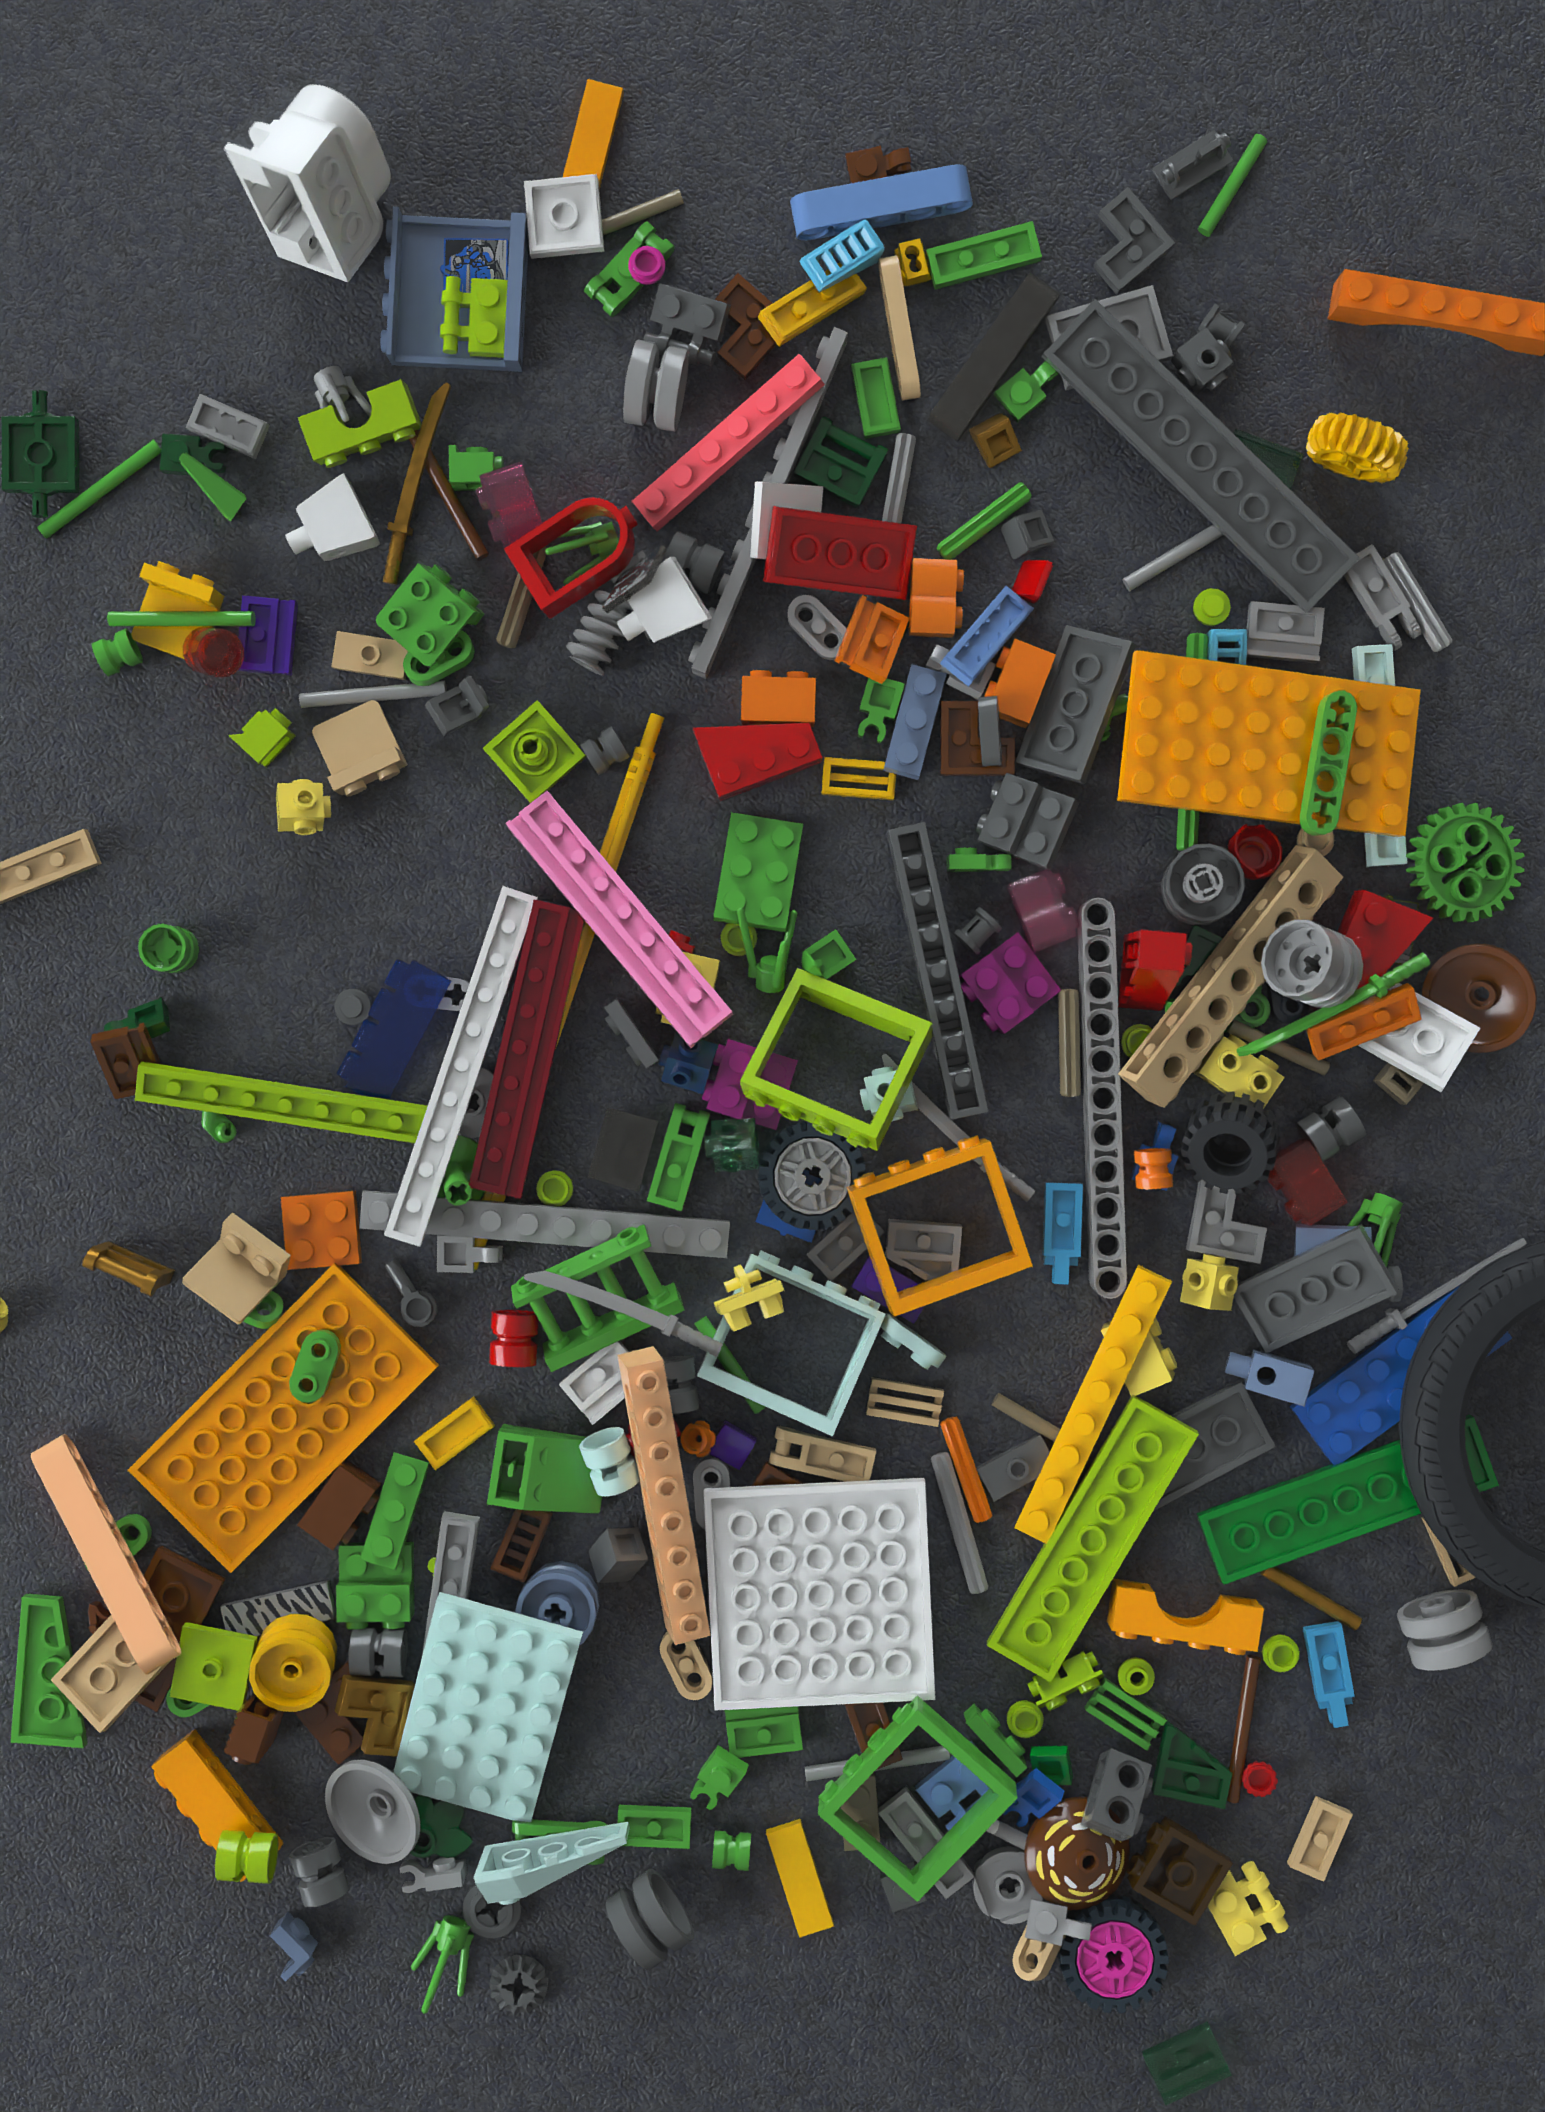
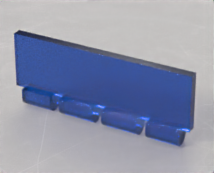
[337,959,452,1099]

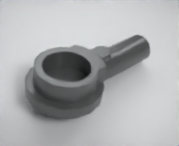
[385,1259,438,1327]

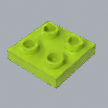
[483,700,587,803]

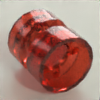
[183,627,244,677]

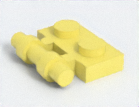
[1208,1861,1289,1956]

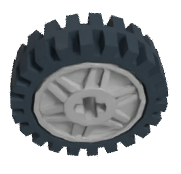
[758,1121,867,1230]

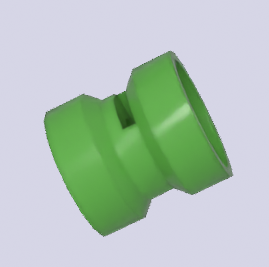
[92,628,143,677]
[712,1830,751,1871]

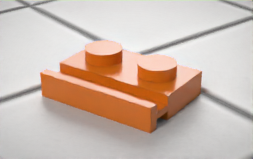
[835,595,910,684]

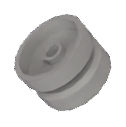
[623,340,689,432]
[1397,1589,1493,1671]

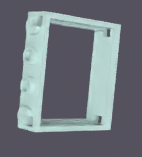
[697,1250,886,1436]

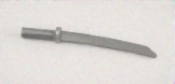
[882,1054,1035,1202]
[1347,1238,1527,1354]
[524,1270,723,1357]

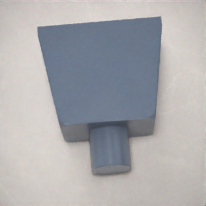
[1224,1349,1314,1407]

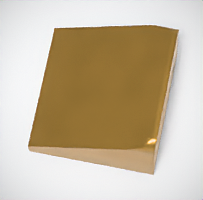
[969,413,1022,468]

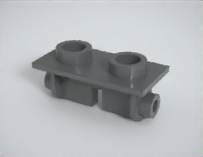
[1152,130,1233,200]

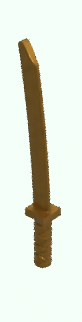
[383,383,451,585]

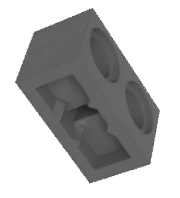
[1081,1748,1153,1841]

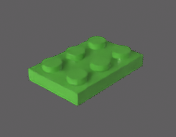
[713,812,803,932]

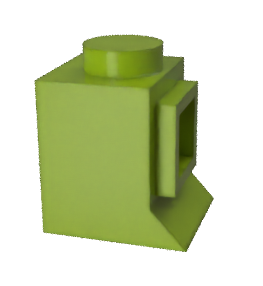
[228,708,296,768]

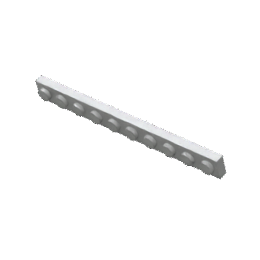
[688,327,848,679]
[359,1190,730,1258]

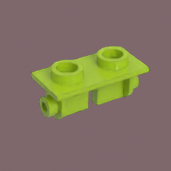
[1027,1651,1105,1711]

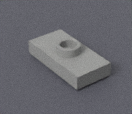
[186,394,270,459]

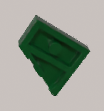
[1151,1722,1232,1809]

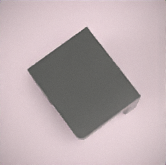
[589,1527,648,1583]

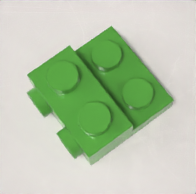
[336,1542,415,1629]

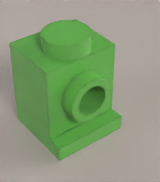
[449,445,504,491]

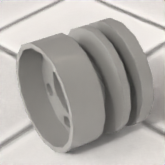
[1261,920,1363,1008]

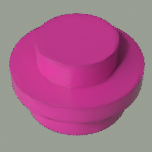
[628,246,665,285]

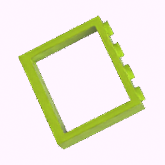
[740,968,933,1151]

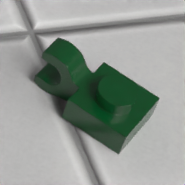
[104,997,170,1038]

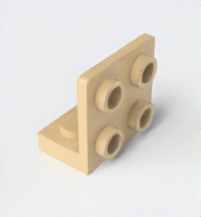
[182,1212,291,1324]

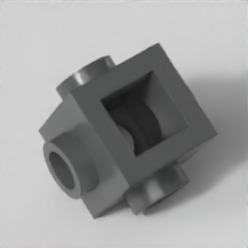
[1171,327,1233,395]

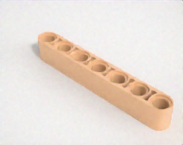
[31,1434,182,1675]

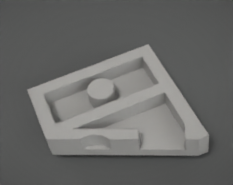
[885,1219,962,1296]

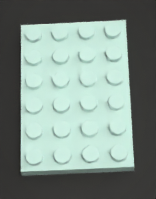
[393,1592,583,1822]

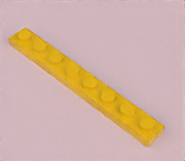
[1014,1265,1172,1544]

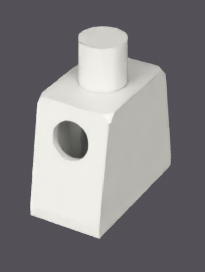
[285,473,381,561]
[617,557,712,642]

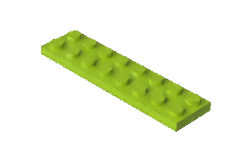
[987,1395,1199,1682]

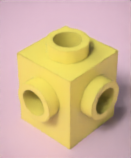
[276,779,331,835]
[1180,1254,1239,1311]

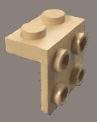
[312,700,408,797]

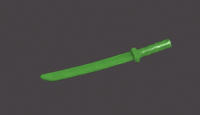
[1237,952,1430,1056]

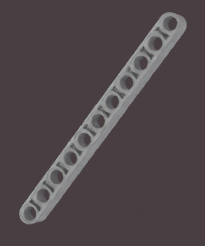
[1077,898,1127,1299]

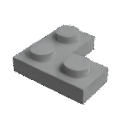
[1186,1179,1267,1264]

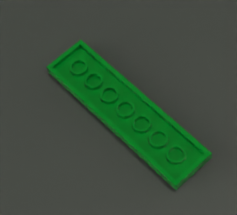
[1196,1414,1499,1585]

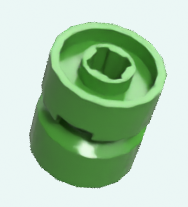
[138,924,199,973]

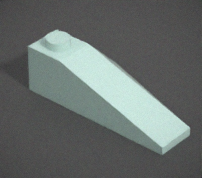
[474,1822,630,1905]

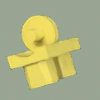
[713,1264,784,1331]

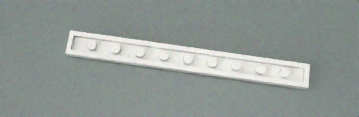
[384,886,538,1247]

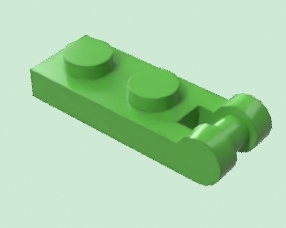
[647,1103,711,1211]

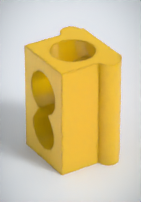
[894,238,931,286]

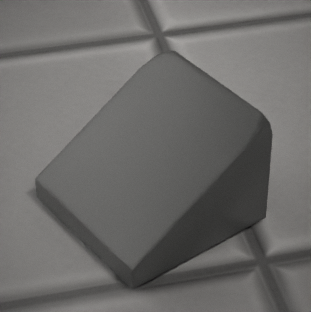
[1001,510,1055,559]

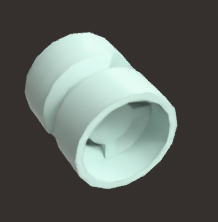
[579,1427,639,1497]

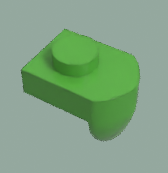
[801,929,856,980]

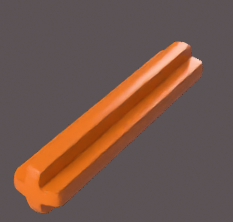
[940,1416,992,1523]

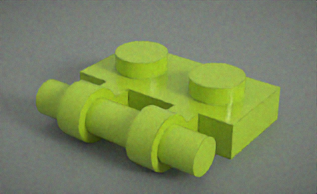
[440,276,508,358]

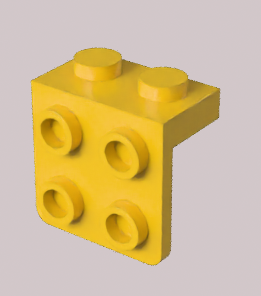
[131,561,224,663]

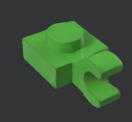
[994,361,1059,423]

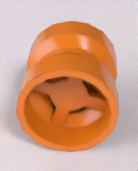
[1134,1148,1173,1189]

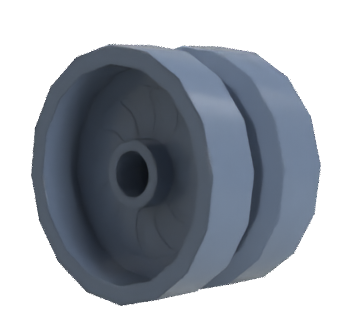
[515,1561,600,1645]

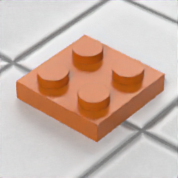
[281,1190,362,1270]

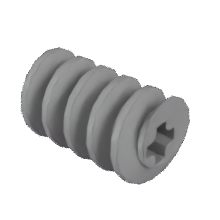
[566,590,633,676]

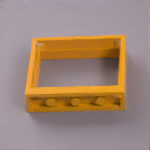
[846,1135,1033,1317]

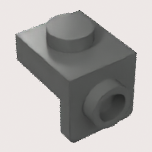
[425,676,489,737]

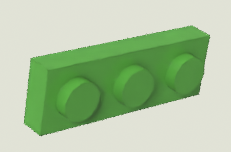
[925,221,1042,290]
[360,1452,430,1570]

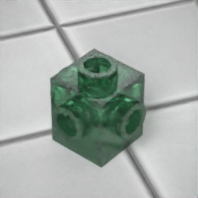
[705,1118,759,1172]

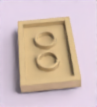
[51,1615,170,1733]

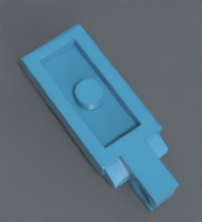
[1042,1182,1083,1285]
[1303,1621,1355,1728]

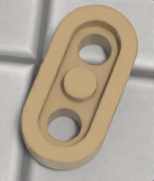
[660,1631,713,1700]
[1013,1925,1066,1981]

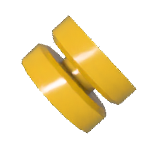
[249,1614,337,1712]

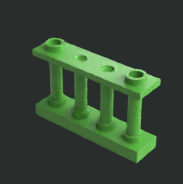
[511,1224,684,1372]

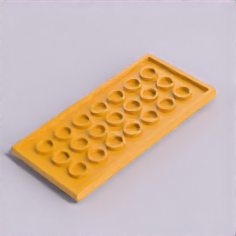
[1117,650,1421,837]
[128,1263,439,1573]

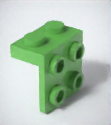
[376,563,484,666]

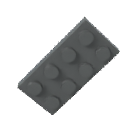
[1015,625,1136,784]
[1234,1225,1399,1353]
[1153,1380,1276,1511]

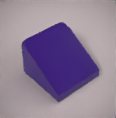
[709,1420,757,1470]

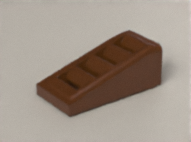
[491,1509,553,1583]

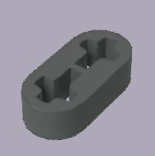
[978,696,1002,767]

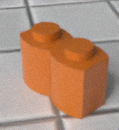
[909,558,964,638]

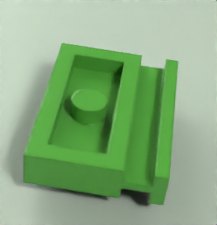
[724,1706,803,1758]

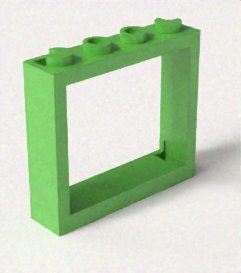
[818,1696,1018,1902]

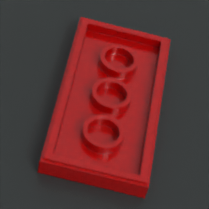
[763,506,917,600]

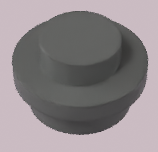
[334,989,372,1025]

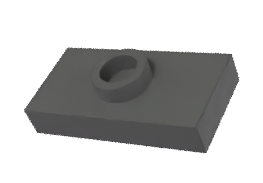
[976,1433,1050,1502]

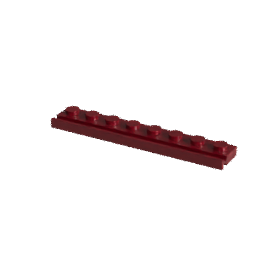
[469,899,585,1199]

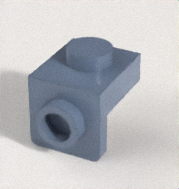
[270,1912,318,1981]

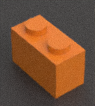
[984,639,1056,728]
[741,670,816,727]

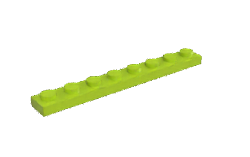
[135,1061,428,1143]

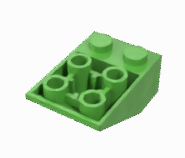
[487,1424,602,1514]

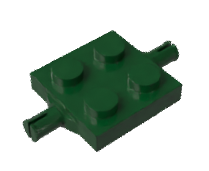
[2,390,79,518]

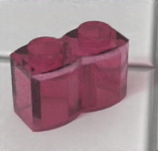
[476,462,543,548]
[1007,869,1080,953]

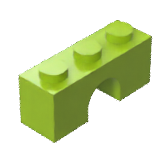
[298,379,422,468]

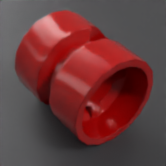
[489,1310,539,1367]

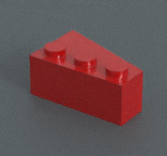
[693,723,822,801]
[1337,890,1433,990]
[1118,930,1192,1011]

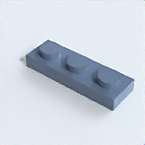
[883,664,947,780]

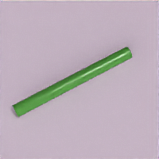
[37,439,161,539]
[107,611,256,626]

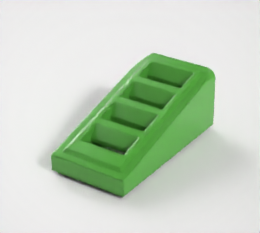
[179,452,246,521]

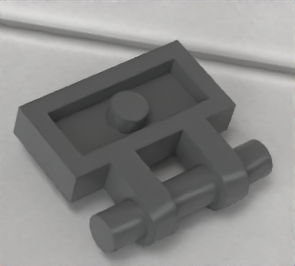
[644,283,731,367]

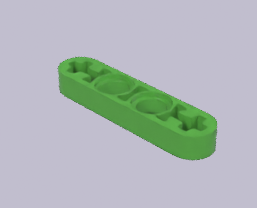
[1300,690,1357,836]

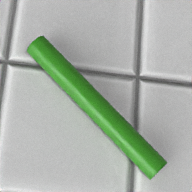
[1198,134,1267,237]
[694,1316,766,1414]

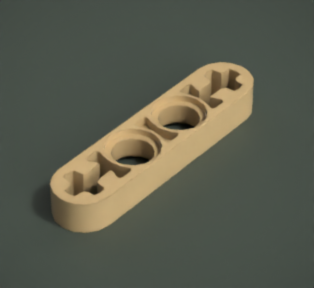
[878,255,921,401]

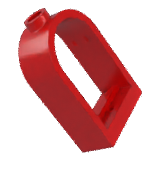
[504,498,638,619]

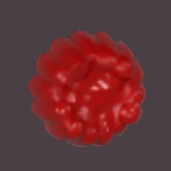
[1242,1761,1278,1797]

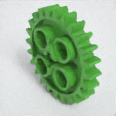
[1406,803,1525,922]

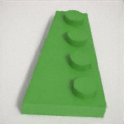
[11,1594,88,1748]

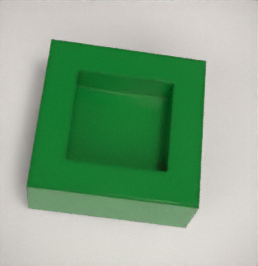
[1030,1746,1073,1785]

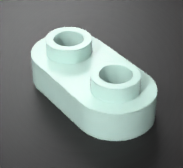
[880,1313,947,1370]

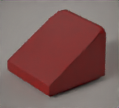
[1012,560,1053,604]

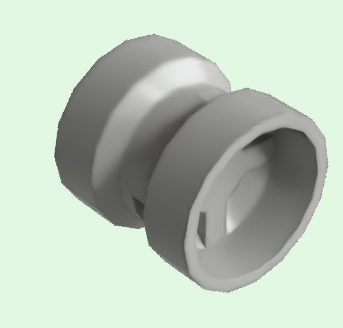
[1182,863,1223,904]

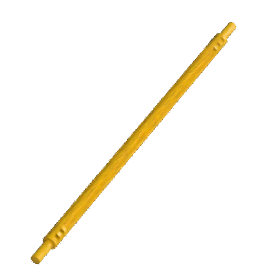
[465,713,664,1270]

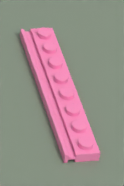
[506,791,733,1048]

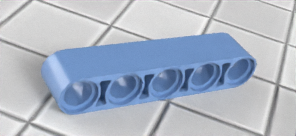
[790,164,973,241]

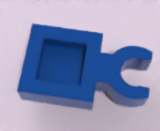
[1003,1768,1064,1827]

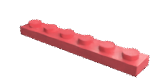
[632,354,825,532]

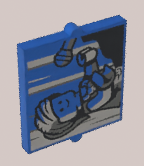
[440,238,509,293]

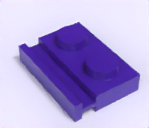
[236,595,298,676]

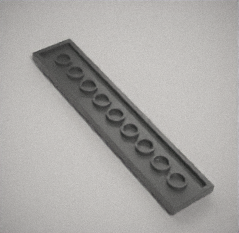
[1042,299,1360,613]

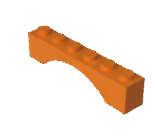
[1327,269,1545,356]

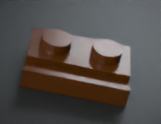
[91,1023,161,1099]

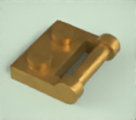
[82,1241,175,1296]

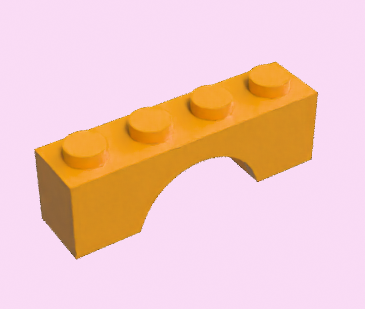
[1107,1579,1264,1655]

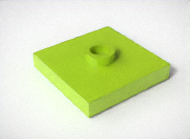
[169,1622,258,1711]

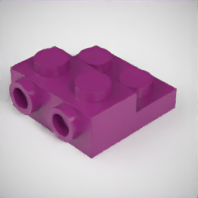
[959,932,1061,1034]
[702,1039,798,1130]

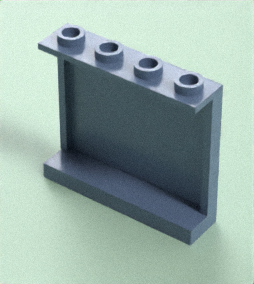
[380,207,529,372]

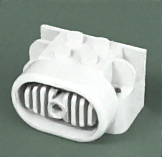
[224,85,391,282]

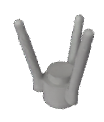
[313,366,392,440]

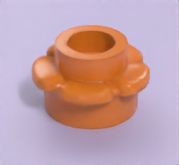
[681,1420,716,1457]

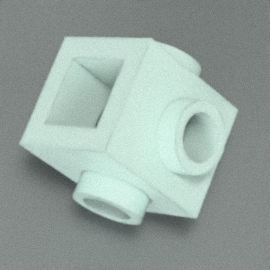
[860,1067,918,1121]

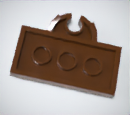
[88,1546,226,1712]

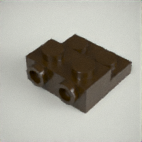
[1127,1816,1233,1926]

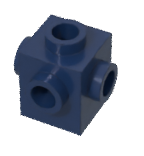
[658,1032,718,1094]

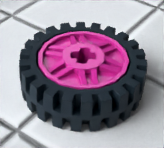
[1058,1894,1169,2013]

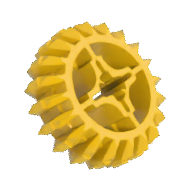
[1306,412,1409,483]

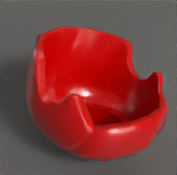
[1227,824,1283,880]

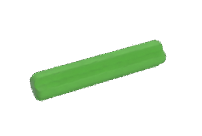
[937,482,1032,560]

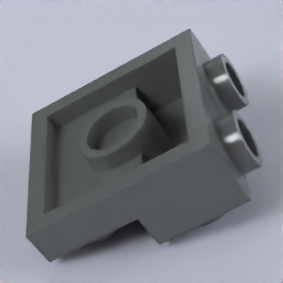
[976,773,1079,870]

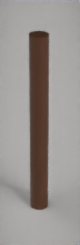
[409,429,489,561]
[1227,1655,1261,1803]

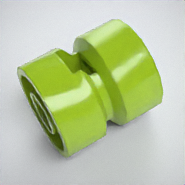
[215,1830,278,1884]

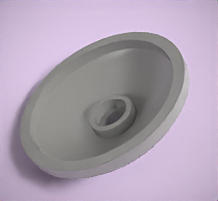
[325,1760,420,1864]

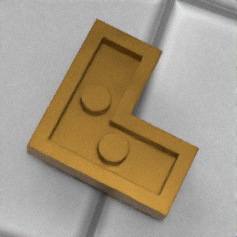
[335,1675,415,1756]

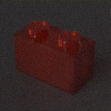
[1267,1138,1348,1226]

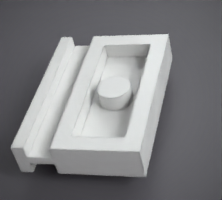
[559,1341,629,1425]

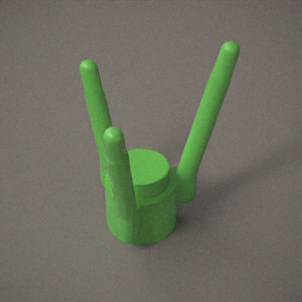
[545,522,619,585]
[737,908,797,993]
[1347,1192,1403,1267]
[411,1915,474,2014]

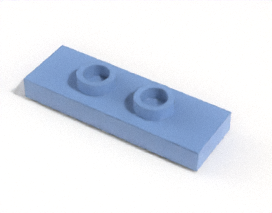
[940,586,1034,687]

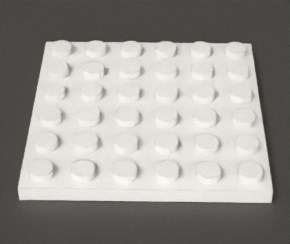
[704,1478,935,1710]

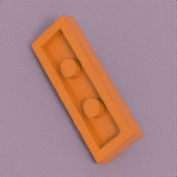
[1306,983,1422,1061]

